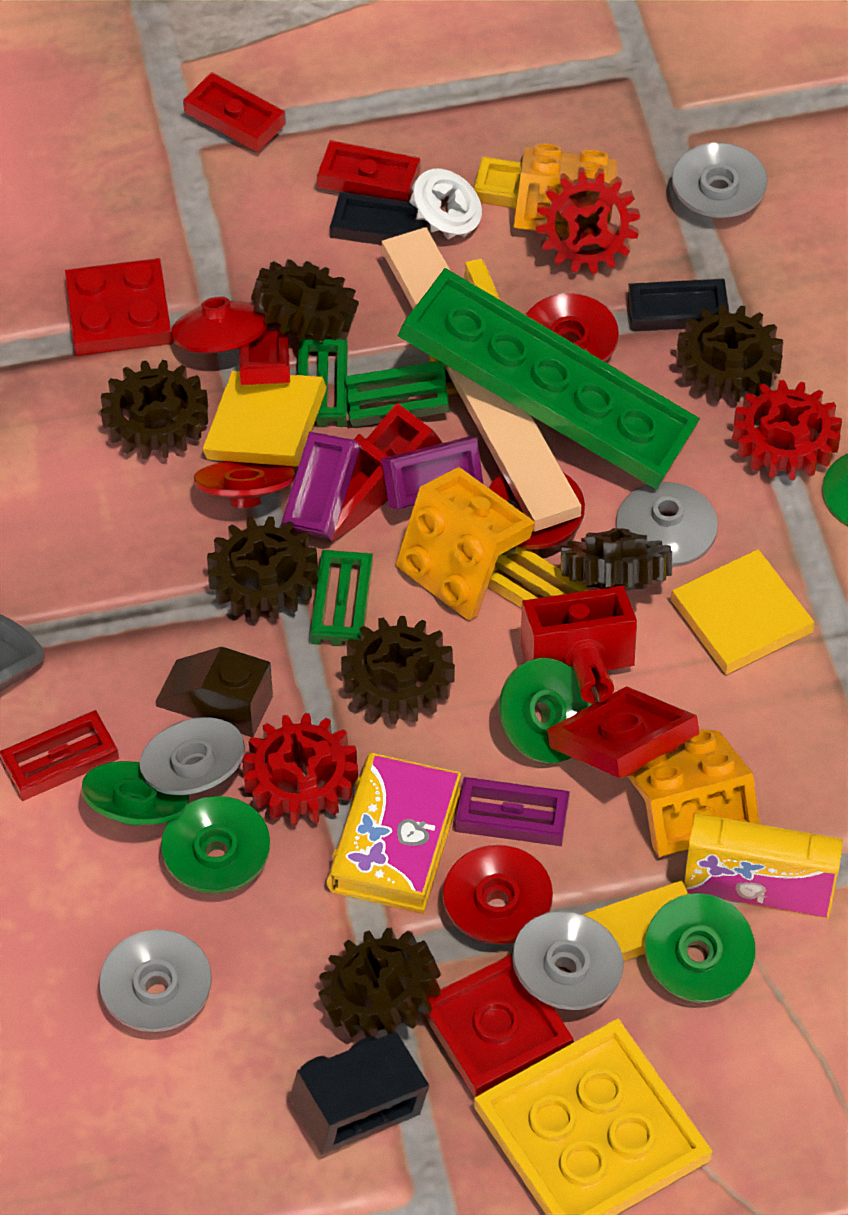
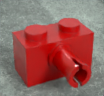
[521,585,637,703]

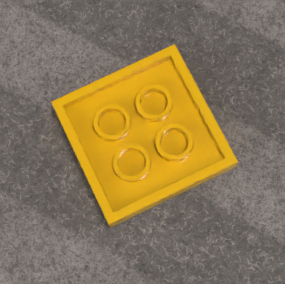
[474,1018,713,1215]

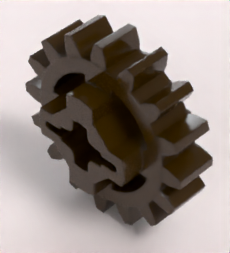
[251,259,359,342]
[676,304,783,402]
[100,360,209,459]
[207,516,318,621]
[561,528,672,591]
[341,616,455,724]
[318,928,441,1038]

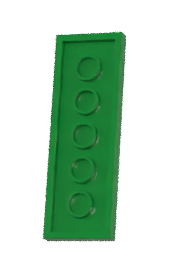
[397,268,700,490]

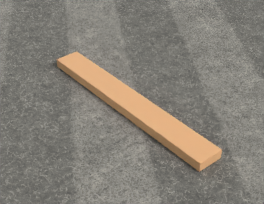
[382,227,581,532]

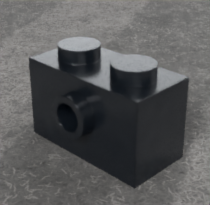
[289,1031,430,1155]

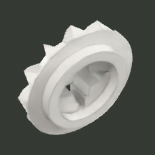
[409,169,482,240]

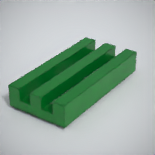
[298,339,348,427]
[345,361,450,427]
[310,550,373,647]

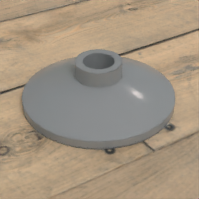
[672,143,767,218]
[616,482,718,567]
[140,718,245,795]
[512,911,623,1010]
[100,930,212,1032]

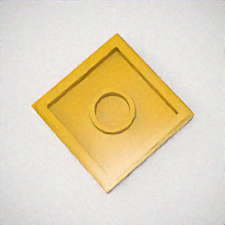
[202,371,327,467]
[671,549,815,675]

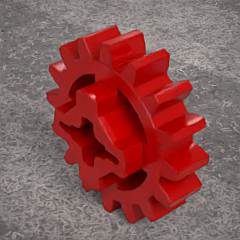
[536,167,640,274]
[732,380,842,480]
[242,713,359,825]

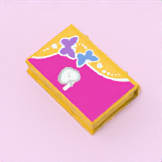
[327,753,461,914]
[684,813,844,919]

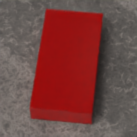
[239,328,290,385]

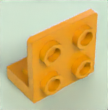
[514,143,617,234]
[396,467,536,620]
[628,729,760,857]

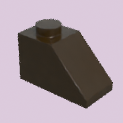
[156,646,273,737]

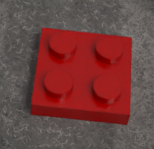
[65,258,173,356]
[547,686,700,779]
[422,953,574,1097]

